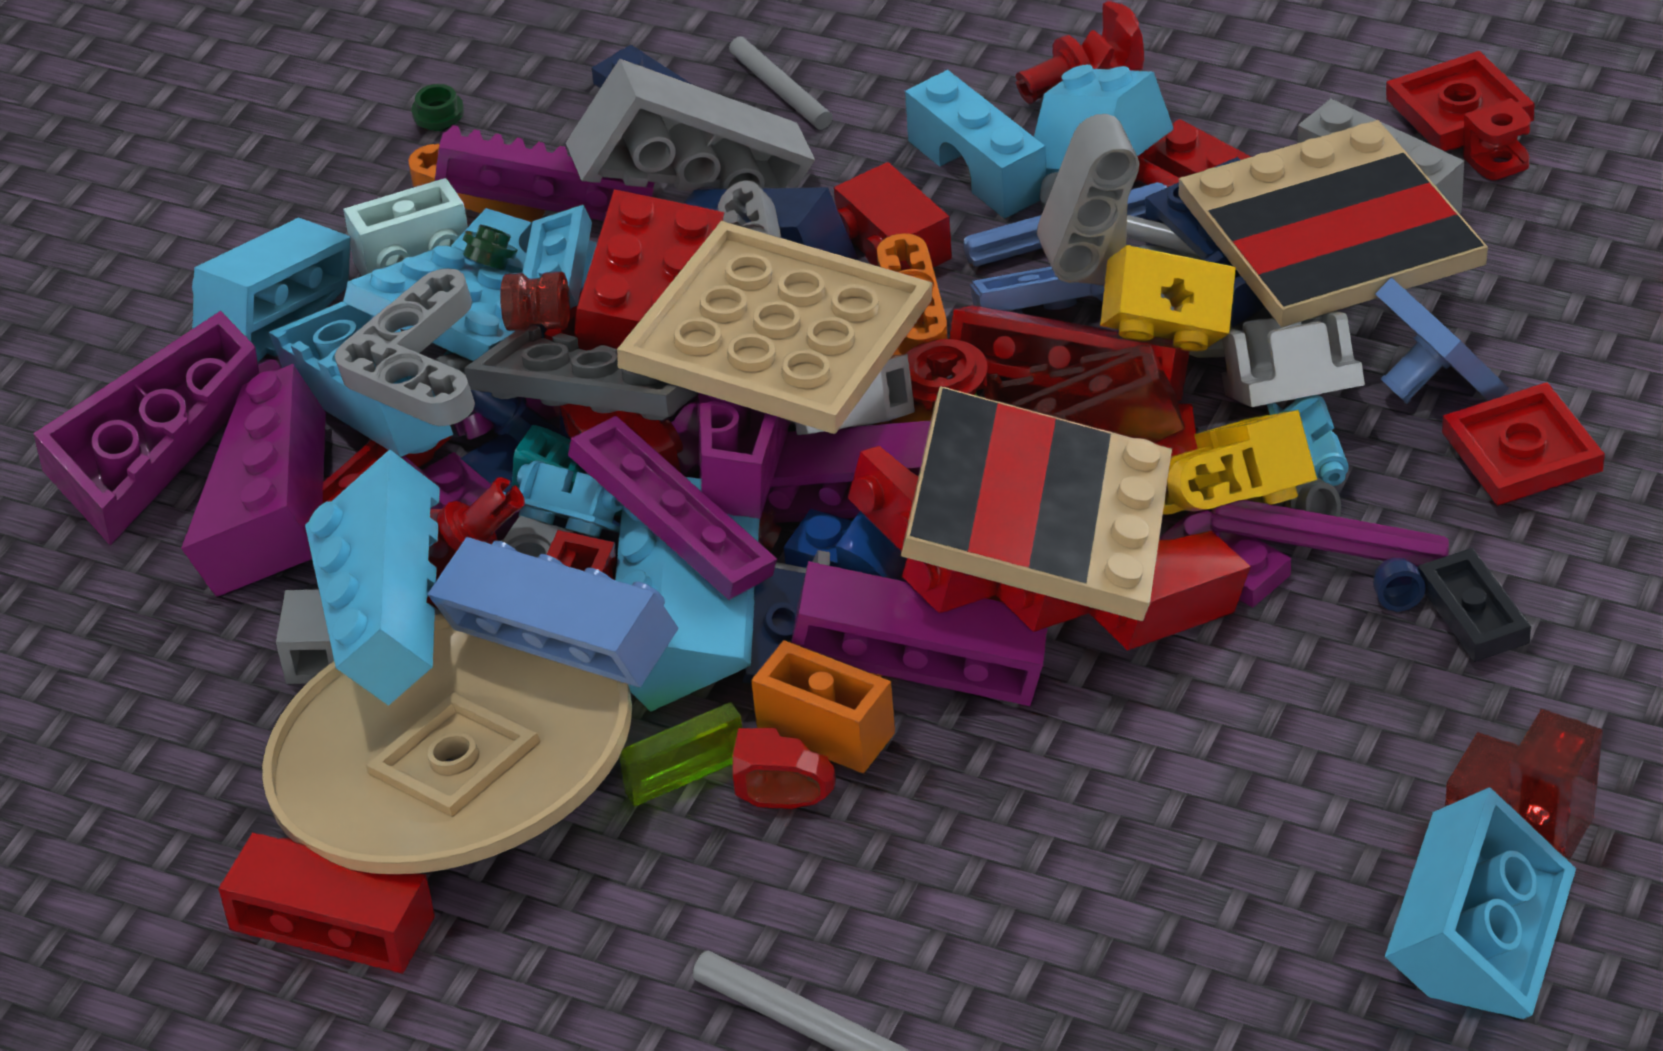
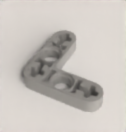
[334,268,475,426]

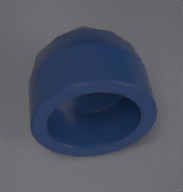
[1373,558,1426,612]

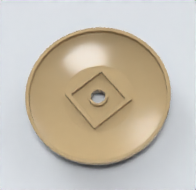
[262,614,632,874]

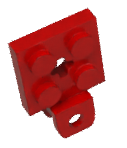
[1386,51,1535,180]

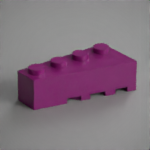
[33,311,259,546]
[181,364,326,597]
[697,392,791,519]

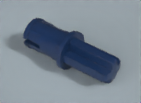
[471,390,560,442]

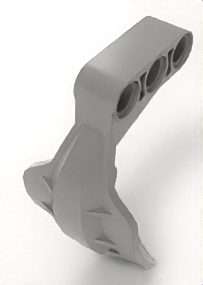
[1037,114,1322,358]

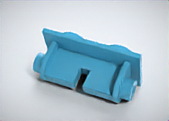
[1267,395,1349,486]
[503,460,624,539]

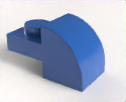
[784,509,907,582]

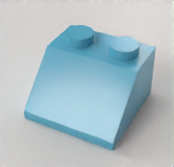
[1034,65,1174,176]

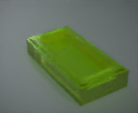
[620,702,742,807]

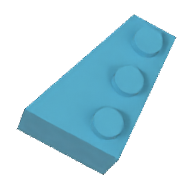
[192,217,351,362]

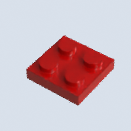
[1442,382,1605,506]

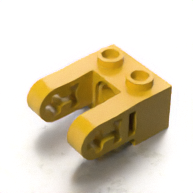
[1163,410,1317,515]

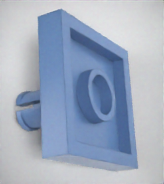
[1376,277,1509,404]

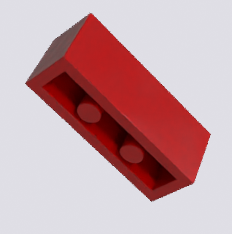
[218,832,435,974]

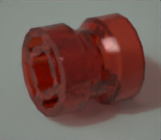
[500,271,570,331]

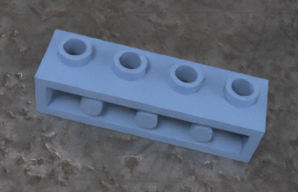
[427,537,679,688]

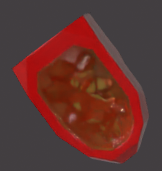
[733,728,836,809]

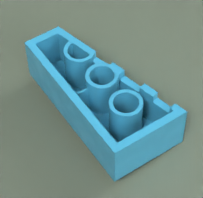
[269,302,453,457]
[305,449,440,706]

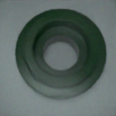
[411,84,464,131]
[463,224,518,270]

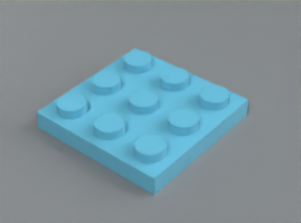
[343,246,558,361]

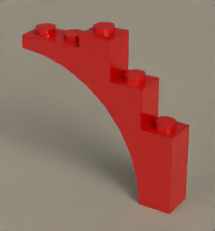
[848,446,1251,651]

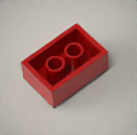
[574,189,724,351]

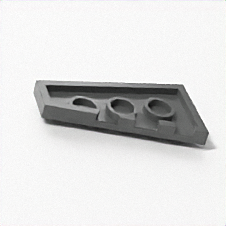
[464,323,698,420]

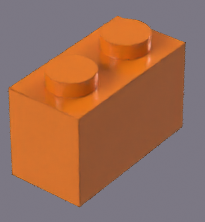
[751,640,895,774]

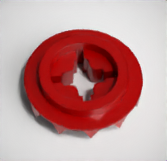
[906,339,988,411]

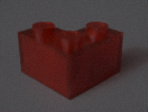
[1445,708,1603,861]

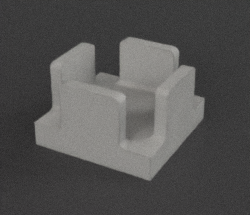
[1222,311,1365,407]

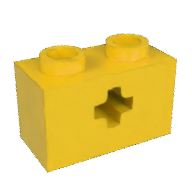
[1100,245,1236,351]

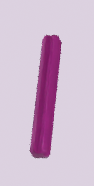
[1210,500,1449,568]

